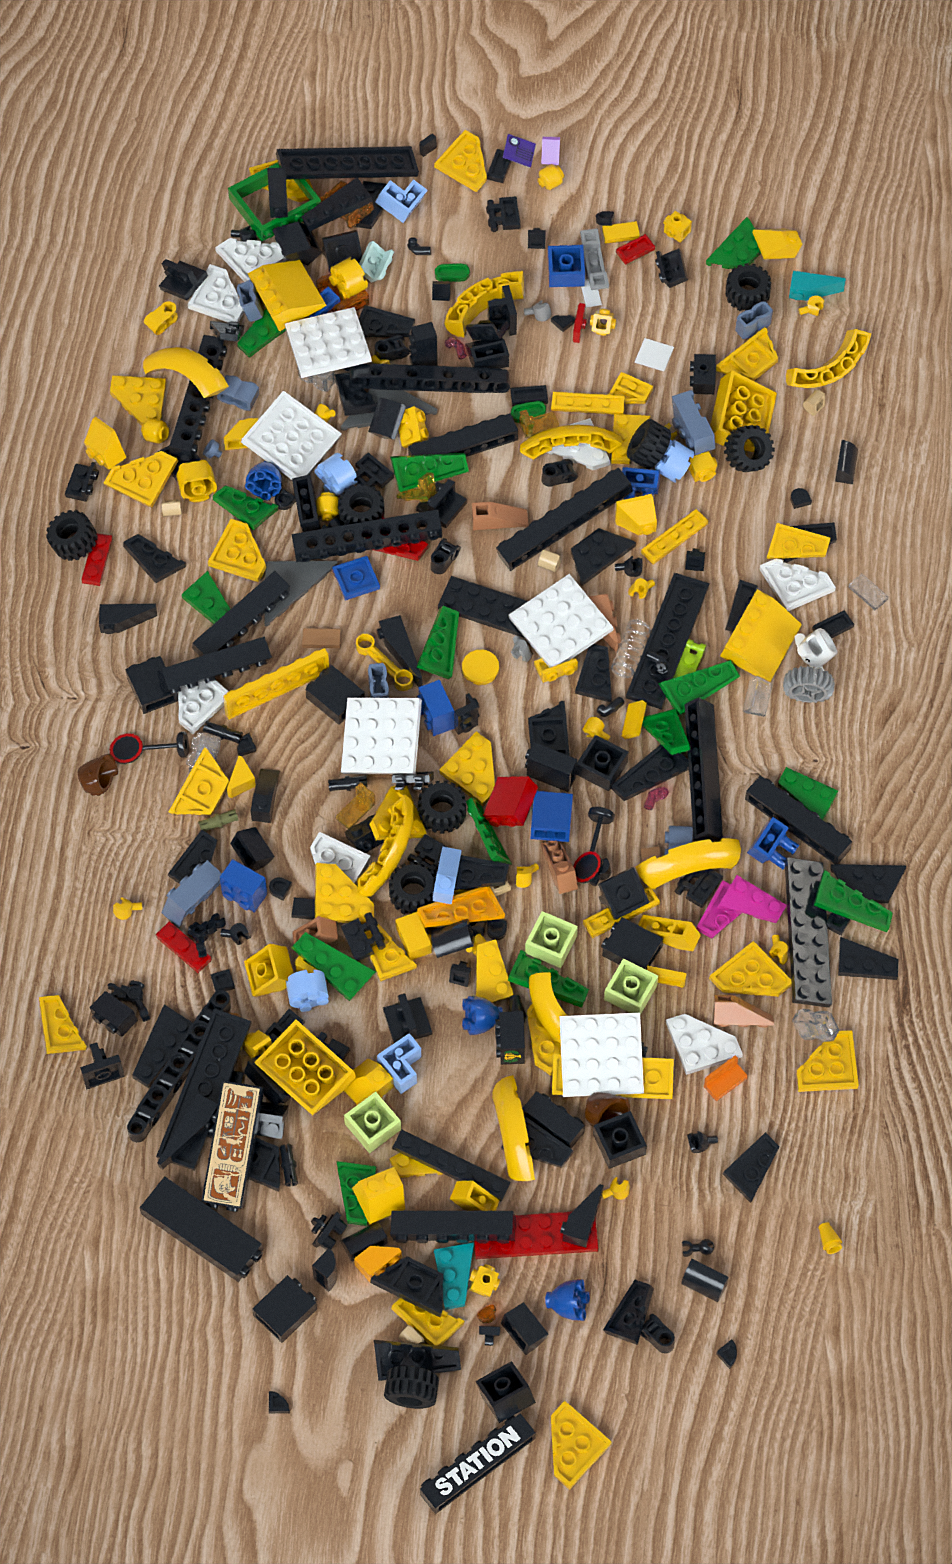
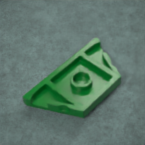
[706,217,761,269]

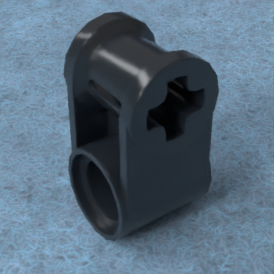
[374,335,410,361]
[541,459,578,487]
[430,538,461,574]
[641,1313,675,1354]

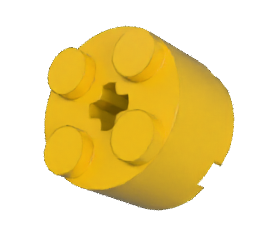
[329,257,368,300]
[176,460,217,502]

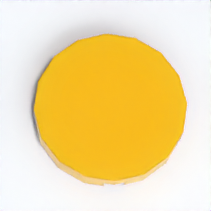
[462,649,499,685]

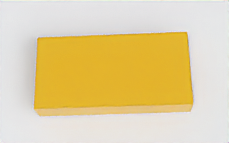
[602,221,640,244]
[621,700,647,740]
[647,966,687,988]

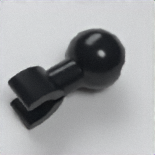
[682,1239,715,1257]

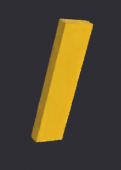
[551,392,625,414]
[641,509,708,565]
[583,887,660,939]

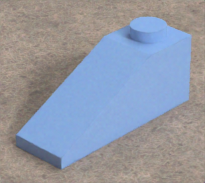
[433,847,462,904]

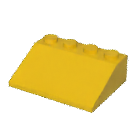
[247,260,326,331]
[710,370,777,452]
[720,589,802,683]
[254,1020,356,1116]

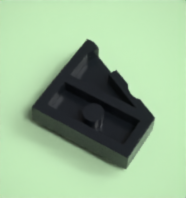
[210,321,244,342]

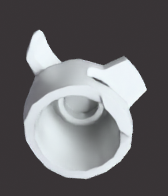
[794,628,837,671]

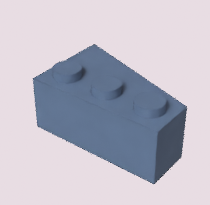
[672,390,716,455]
[162,860,222,928]

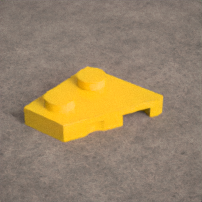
[608,372,653,404]
[389,1153,443,1178]

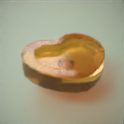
[477,1305,497,1323]

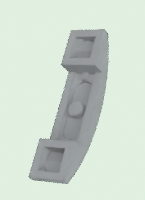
[580,228,609,290]

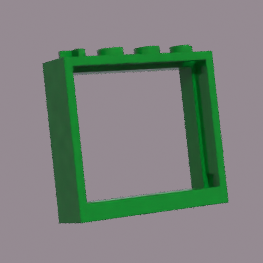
[228,162,321,242]

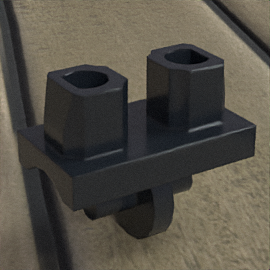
[311,1212,347,1250]

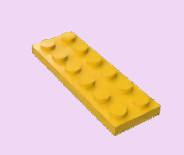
[223,648,329,720]
[552,1054,674,1099]

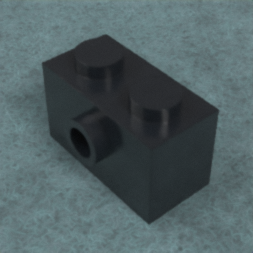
[689,354,716,395]
[89,991,138,1037]

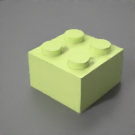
[525,911,578,968]
[604,959,658,1015]
[344,1092,401,1153]

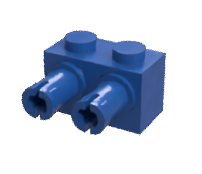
[622,467,660,500]
[747,817,799,870]

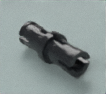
[203,721,243,744]
[328,775,368,792]
[279,1144,298,1187]

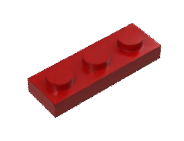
[81,533,113,586]
[156,921,212,973]

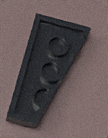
[301,177,373,231]
[611,744,689,801]
[132,1004,193,1088]
[374,1340,461,1381]

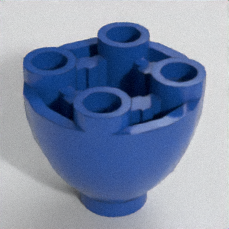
[245,461,282,500]
[462,996,503,1035]
[545,1279,590,1321]

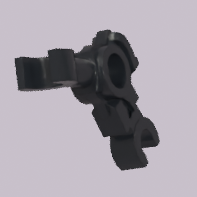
[187,913,226,958]
[108,980,150,1022]

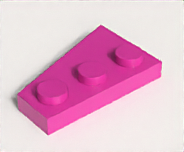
[717,875,787,923]
[696,880,742,939]

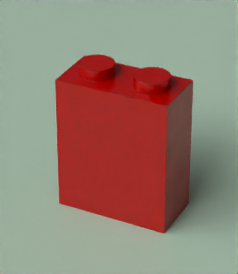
[483,776,538,827]

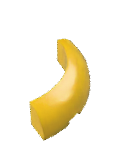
[444,271,524,338]
[786,329,871,388]
[143,347,229,398]
[520,425,623,460]
[357,795,414,897]
[635,838,741,889]
[529,972,568,1044]
[492,1075,535,1181]

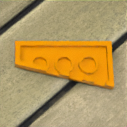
[417,886,505,928]

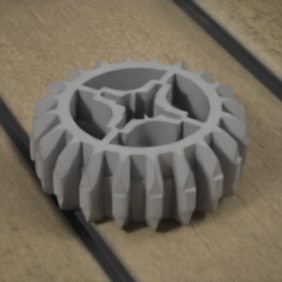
[783,666,835,703]

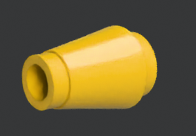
[818,1222,842,1254]

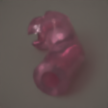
[444,336,467,359]
[644,787,669,810]

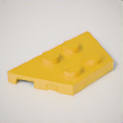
[716,327,778,381]
[169,747,229,815]

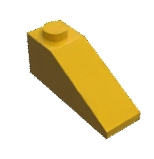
[638,915,701,951]

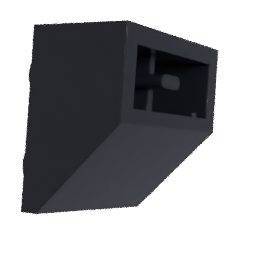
[272,222,322,266]
[465,338,509,369]

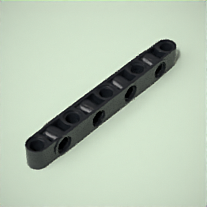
[349,364,510,393]
[127,990,231,1143]

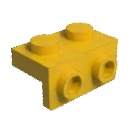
[398,406,429,448]
[534,658,578,683]

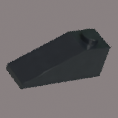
[267,167,288,218]
[99,604,157,634]
[250,769,280,823]
[560,1184,604,1248]

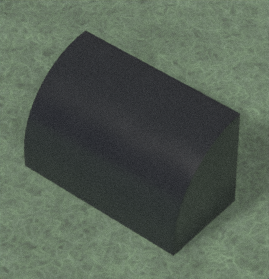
[368,398,406,440]
[835,440,858,484]
[230,827,275,871]
[431,919,475,958]
[340,1222,388,1262]
[312,1248,337,1292]
[681,1259,729,1302]
[501,1302,549,1355]

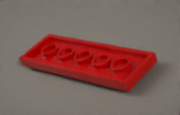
[474,1212,598,1259]

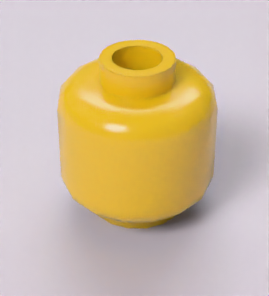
[537,164,564,190]
[141,418,169,444]
[316,492,339,521]

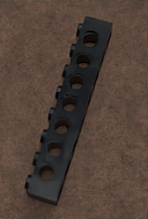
[169,335,227,462]
[292,509,442,562]

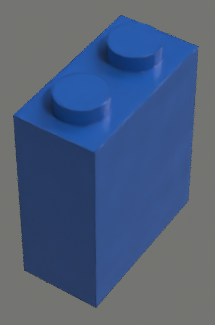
[531,791,573,842]

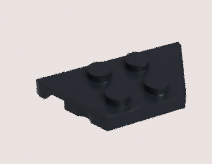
[571,528,636,586]
[528,701,570,756]
[830,864,906,904]
[208,1138,280,1192]
[370,1256,443,1318]

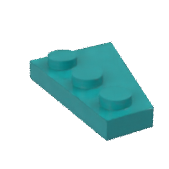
[434,1242,474,1310]

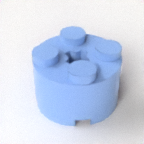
[655,439,694,483]
[314,453,357,496]
[286,970,329,1012]

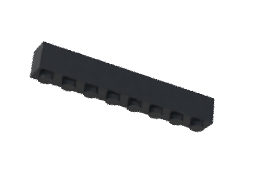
[496,467,633,571]
[685,697,723,842]

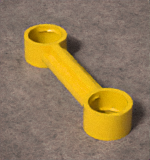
[356,634,413,691]

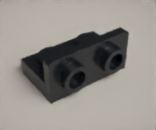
[65,462,99,502]

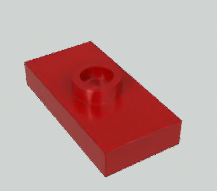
[616,234,655,265]
[573,303,587,343]

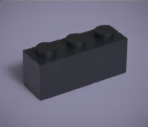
[409,322,438,366]
[292,474,321,532]
[522,1091,585,1149]

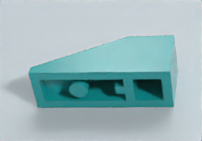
[789,271,846,301]

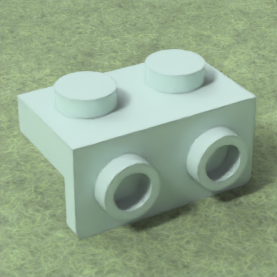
[359,241,394,283]

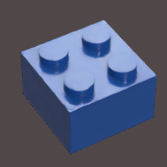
[547,245,585,287]
[417,680,454,736]
[220,859,267,913]

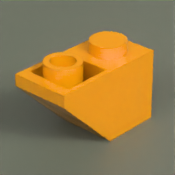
[354,1246,402,1282]

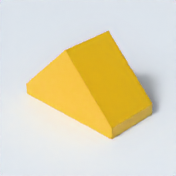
[227,756,256,798]

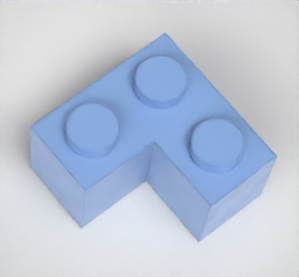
[375,180,427,223]
[377,1033,421,1094]

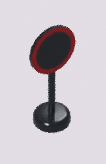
[109,731,189,764]
[573,807,615,884]

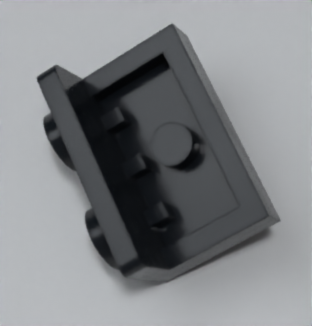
[655,248,688,288]
[465,320,510,340]
[454,693,480,735]
[344,814,385,853]

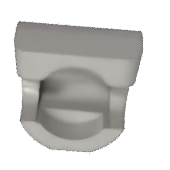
[524,300,552,321]
[511,636,532,662]

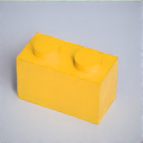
[395,912,432,960]

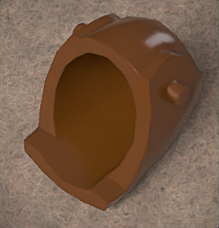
[78,753,118,796]
[585,1092,630,1127]

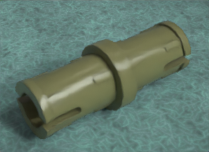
[198,809,239,831]

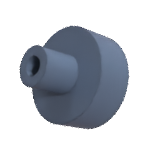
[203,439,222,459]

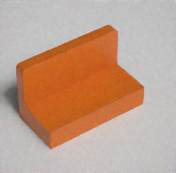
[704,1055,748,1101]

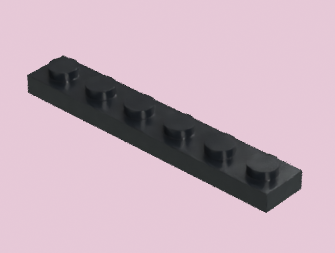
[392,1129,511,1202]

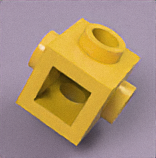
[663,211,692,243]
[590,308,616,336]
[469,1264,500,1298]

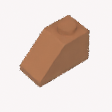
[292,916,338,945]

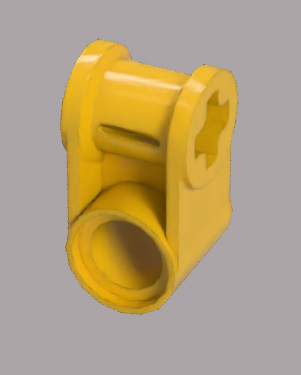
[144,301,178,335]

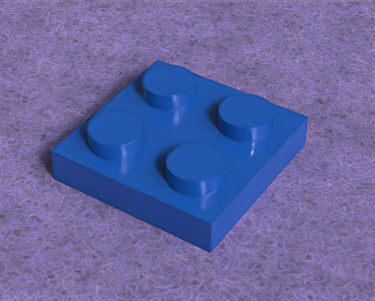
[332,556,380,600]

